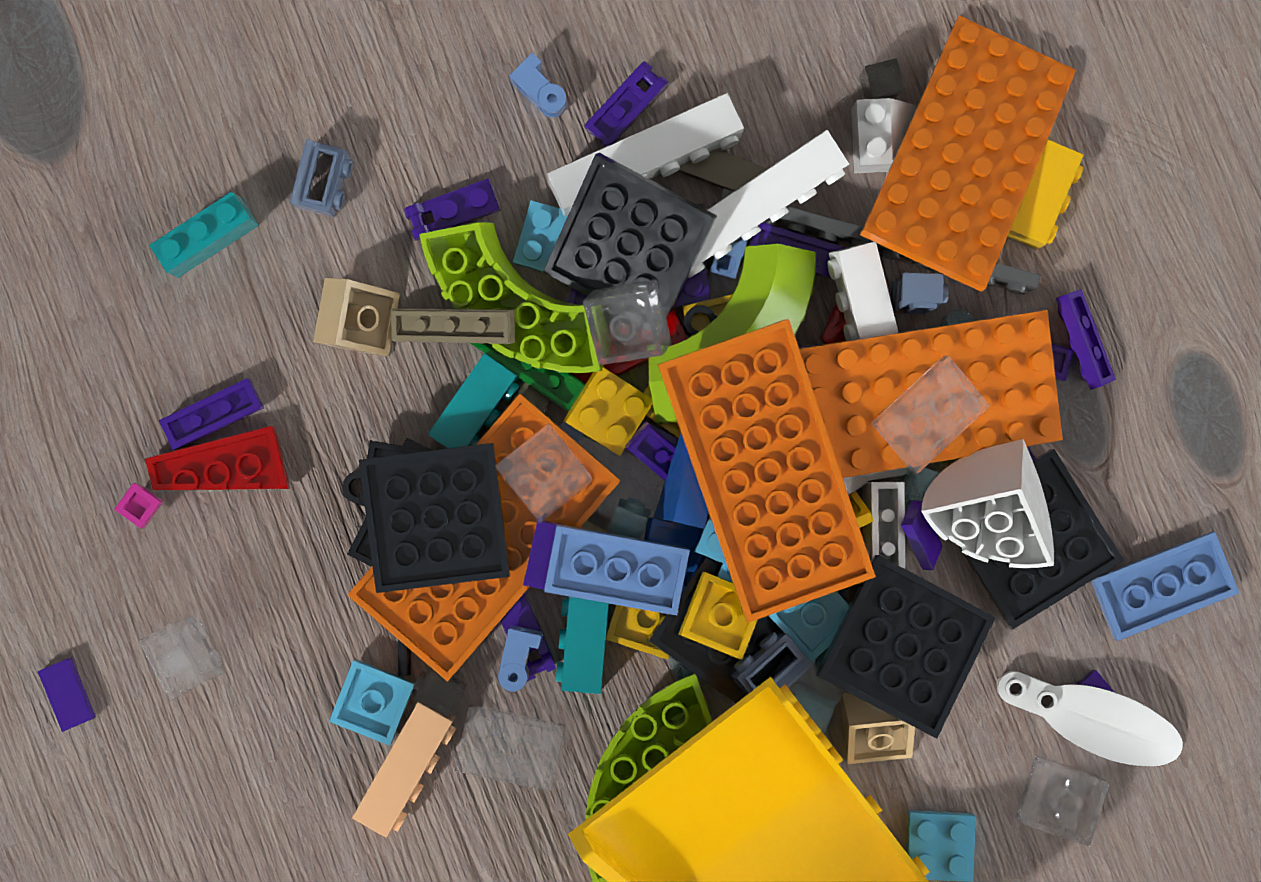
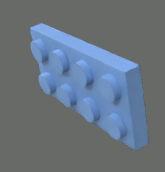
[544,524,690,615]
[1091,532,1239,641]

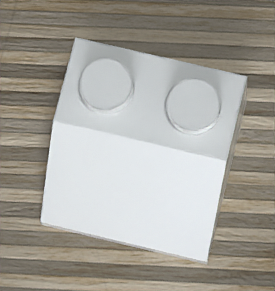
[851,98,917,173]

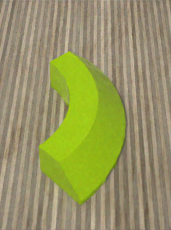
[419,222,607,373]
[648,244,816,424]
[585,674,713,882]

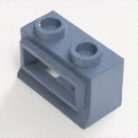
[290,139,353,217]
[891,273,949,314]
[731,632,813,695]

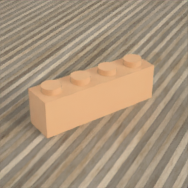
[352,698,457,838]

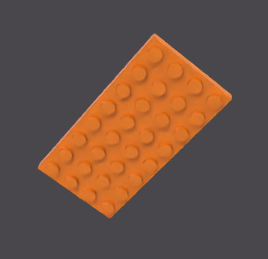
[860,15,1076,292]
[799,310,1063,478]
[657,319,876,623]
[347,394,621,682]

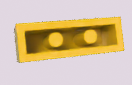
[1007,139,1084,250]

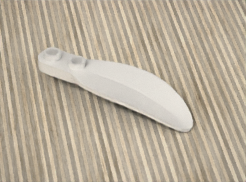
[997,670,1183,766]

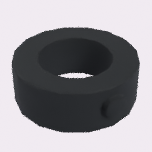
[683,305,717,336]
[342,471,361,503]

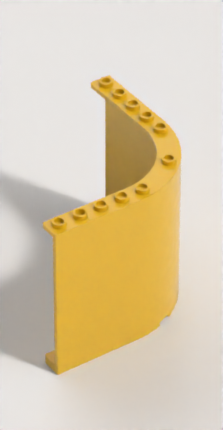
[568,677,937,882]

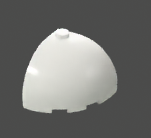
[921,439,1054,568]

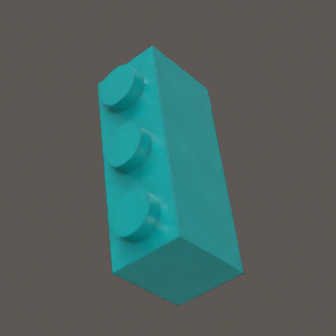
[149,191,259,278]
[428,353,519,448]
[556,596,609,694]

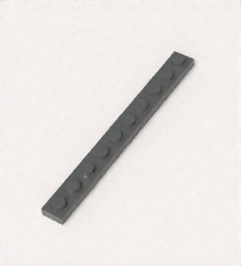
[720,189,1041,295]

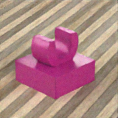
[114,483,164,529]

